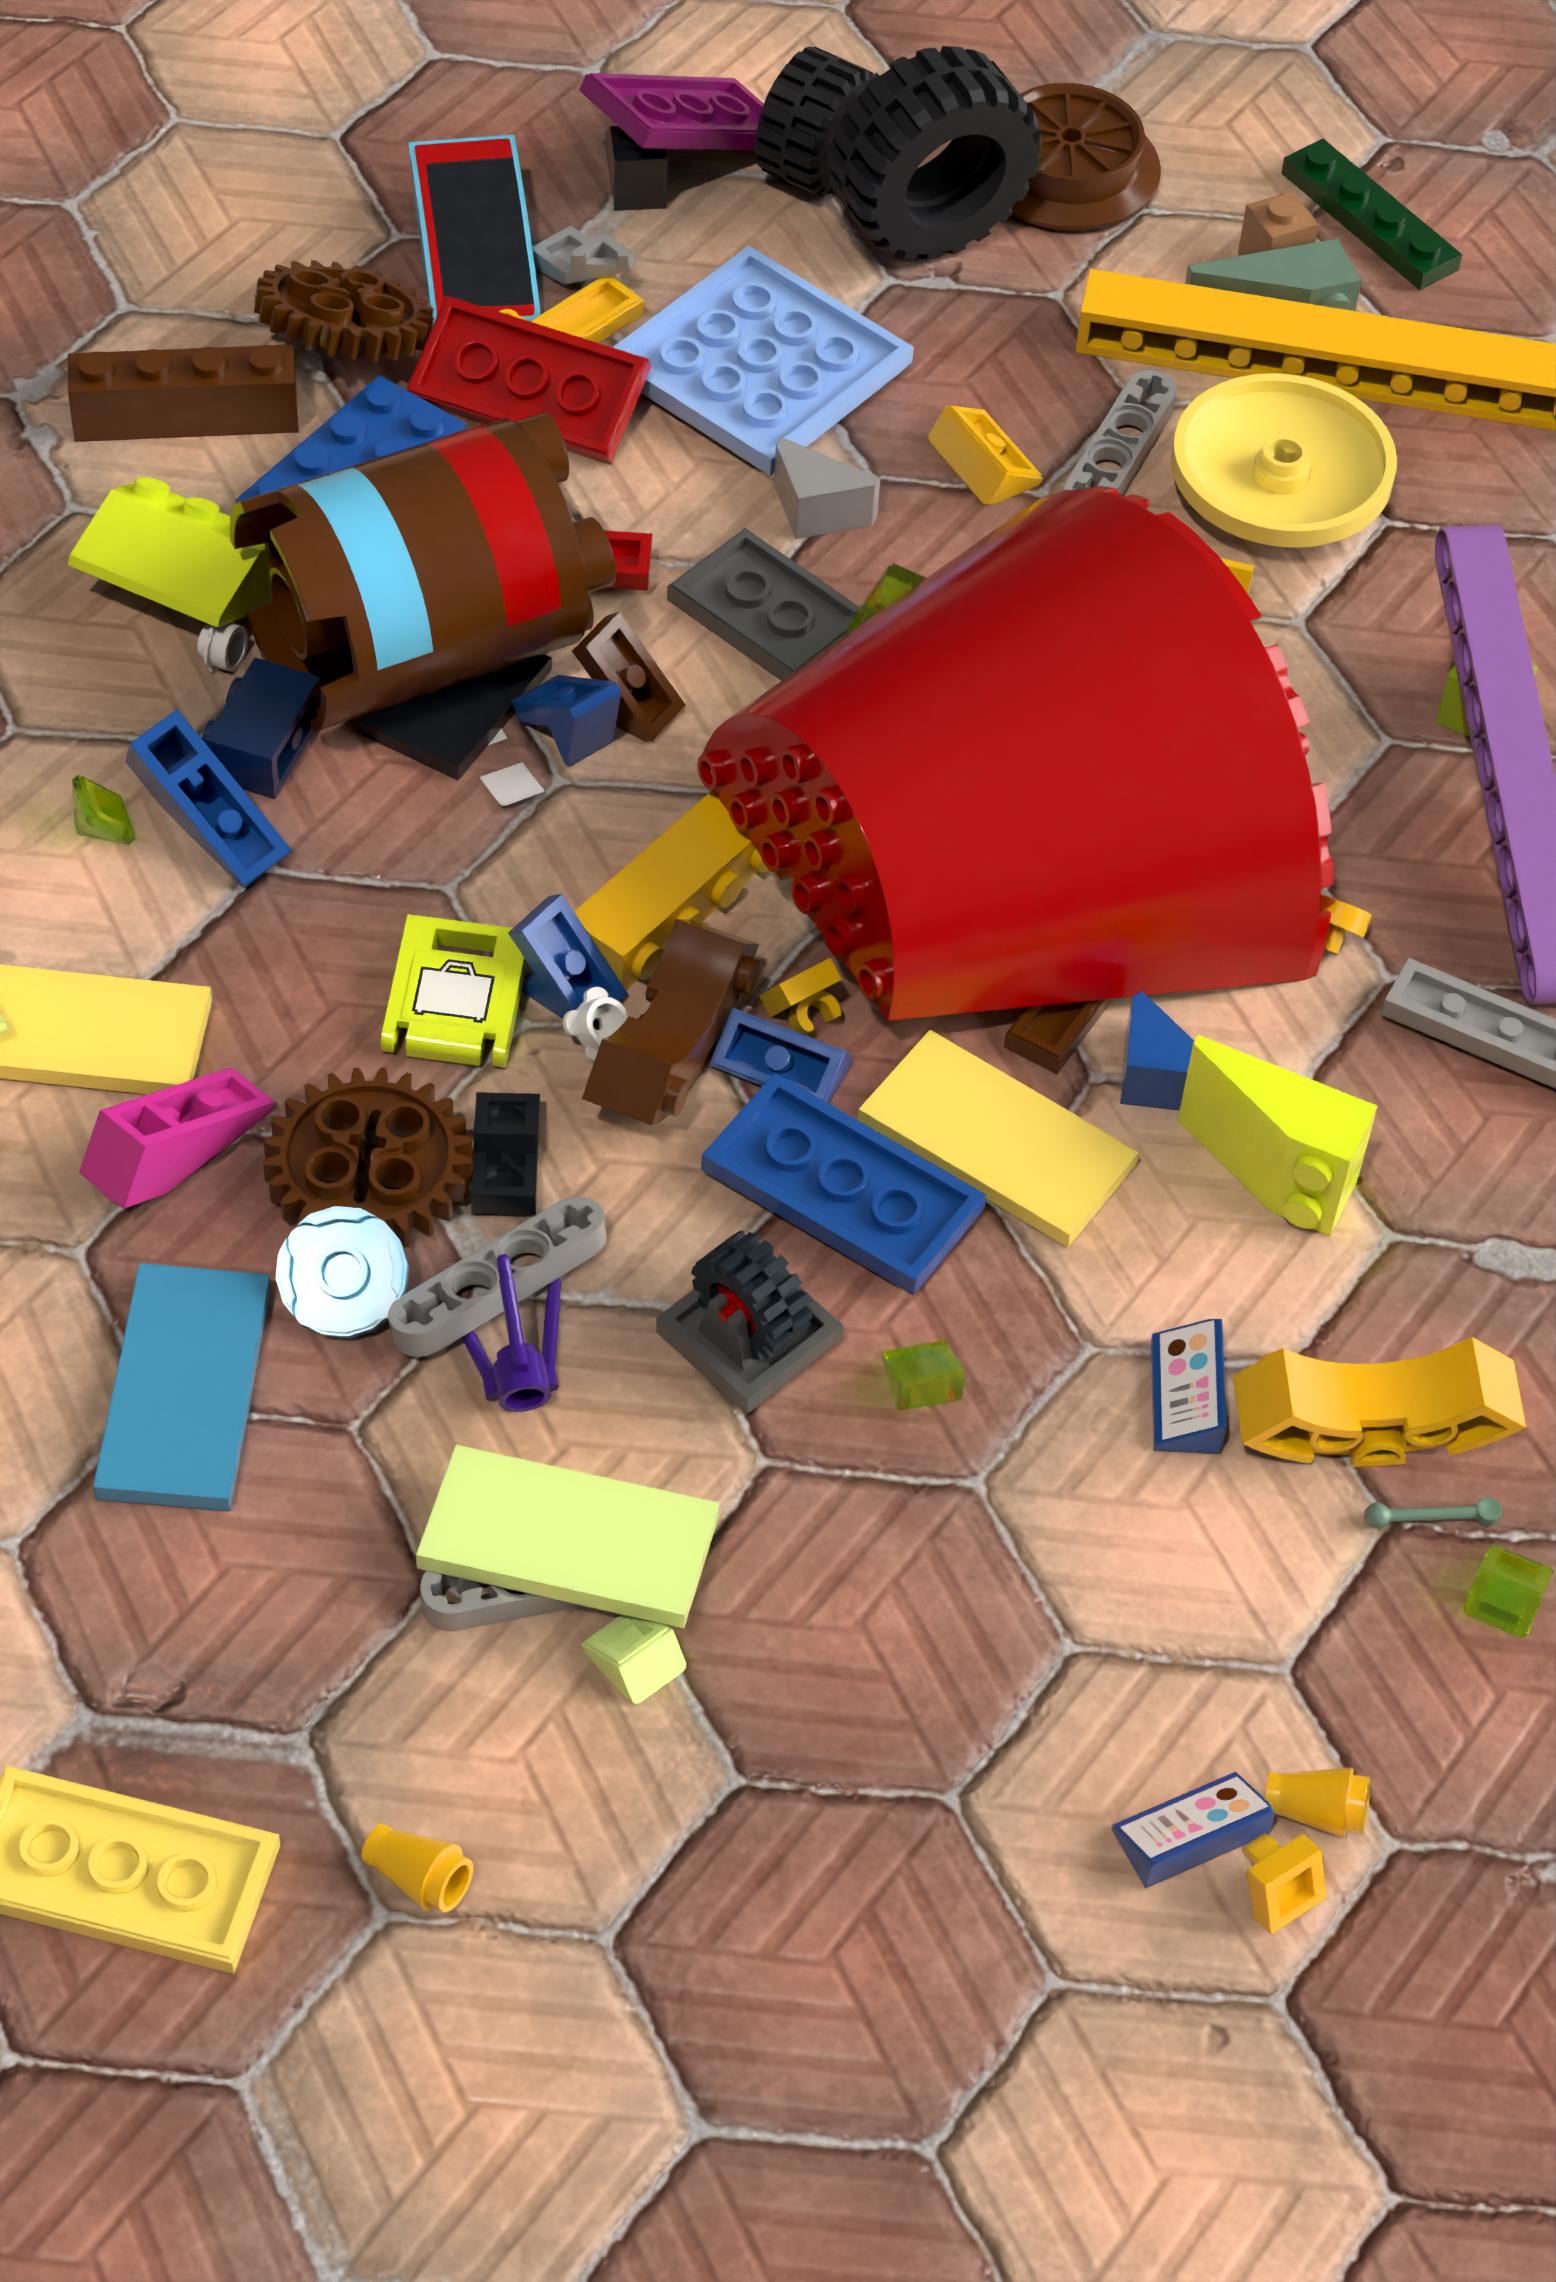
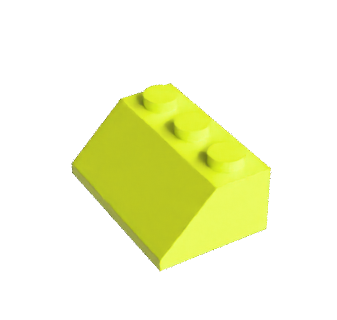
[68,477,272,628]

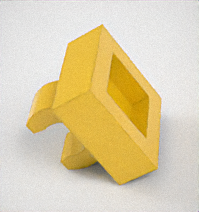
[759,958,842,1035]
[1242,1833,1327,1935]

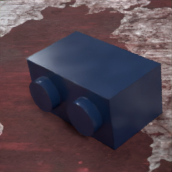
[202,657,321,799]

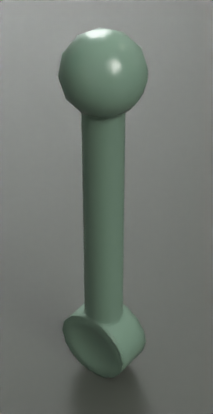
[1364,1497,1503,1529]

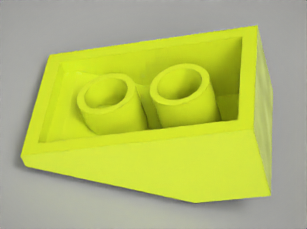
[1178,1035,1378,1236]

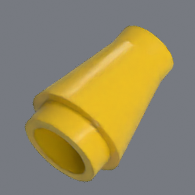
[1265,1767,1370,1838]
[361,1823,473,1912]

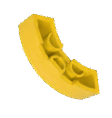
[1233,1337,1526,1467]

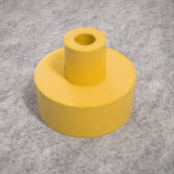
[1320,895,1372,954]

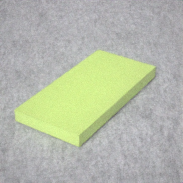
[416,1445,719,1628]

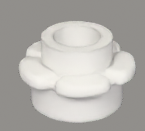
[197,621,248,673]

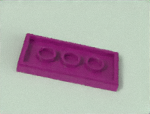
[579,73,764,150]

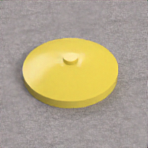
[1171,373,1397,548]

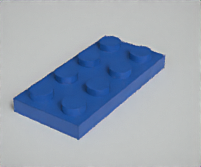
[236,375,466,503]
[701,1073,986,1295]

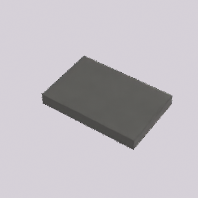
[667,528,872,681]

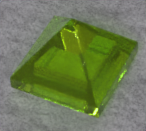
[72,775,135,845]

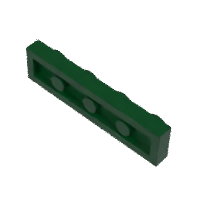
[1281,138,1462,290]

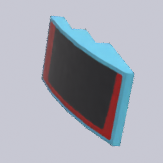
[408,135,541,327]

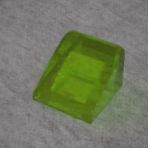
[882,1340,965,1411]
[1463,1544,1554,1637]

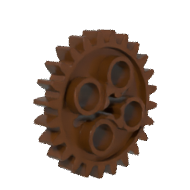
[254,260,434,362]
[263,1067,473,1248]

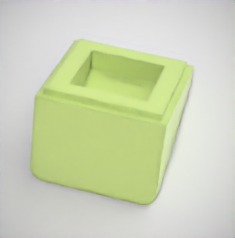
[581,1614,686,1704]

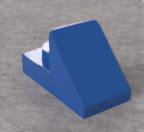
[512,675,621,766]
[508,894,628,1026]

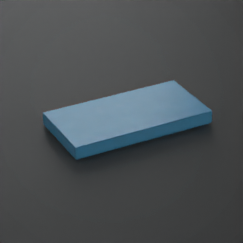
[93,1263,271,1511]

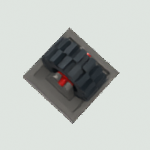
[656,1231,843,1414]

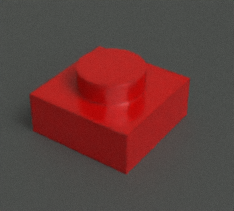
[604,530,653,591]

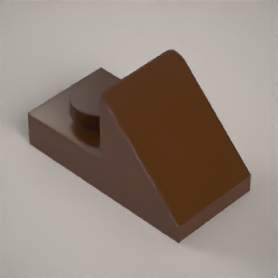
[572,612,686,742]

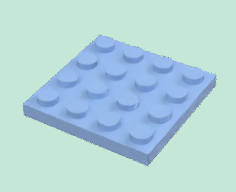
[613,245,914,476]

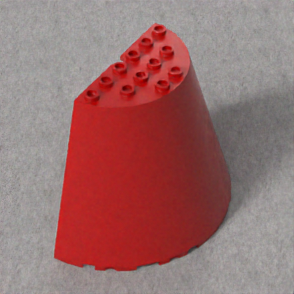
[697,486,1334,1020]

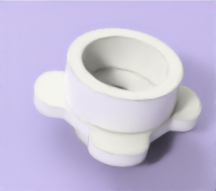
[563,987,628,1062]

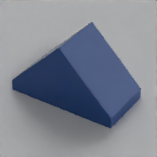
[1120,991,1194,1111]

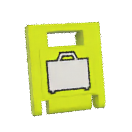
[381,914,527,1068]

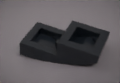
[471,1092,540,1215]

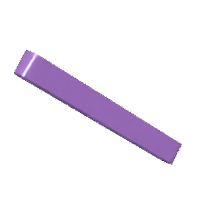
[1435,524,1556,1005]

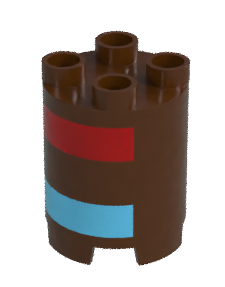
[230,412,616,732]

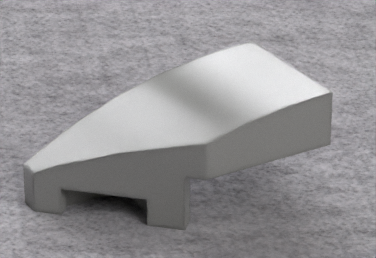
[532,226,635,284]

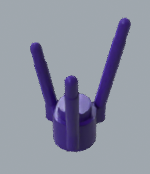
[462,1254,561,1412]

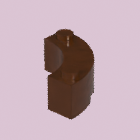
[582,919,761,1125]

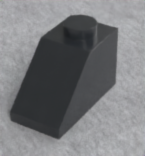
[605,126,668,211]

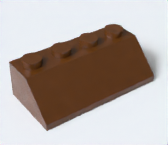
[68,344,299,442]

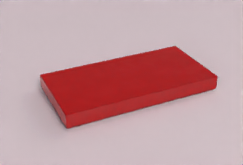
[406,295,651,465]

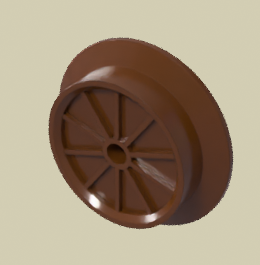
[1011,83,1161,231]

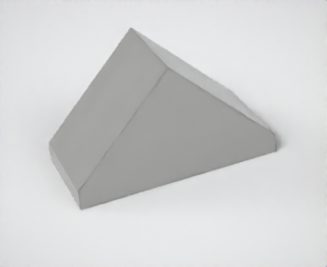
[774,437,881,539]

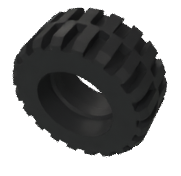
[828,46,1041,260]

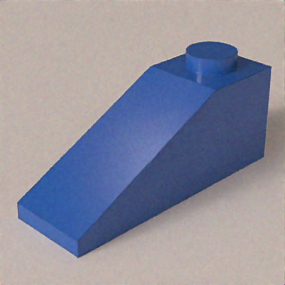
[125,709,292,889]

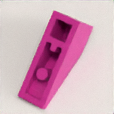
[79,1067,275,1209]

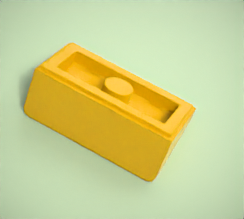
[928,405,1043,505]

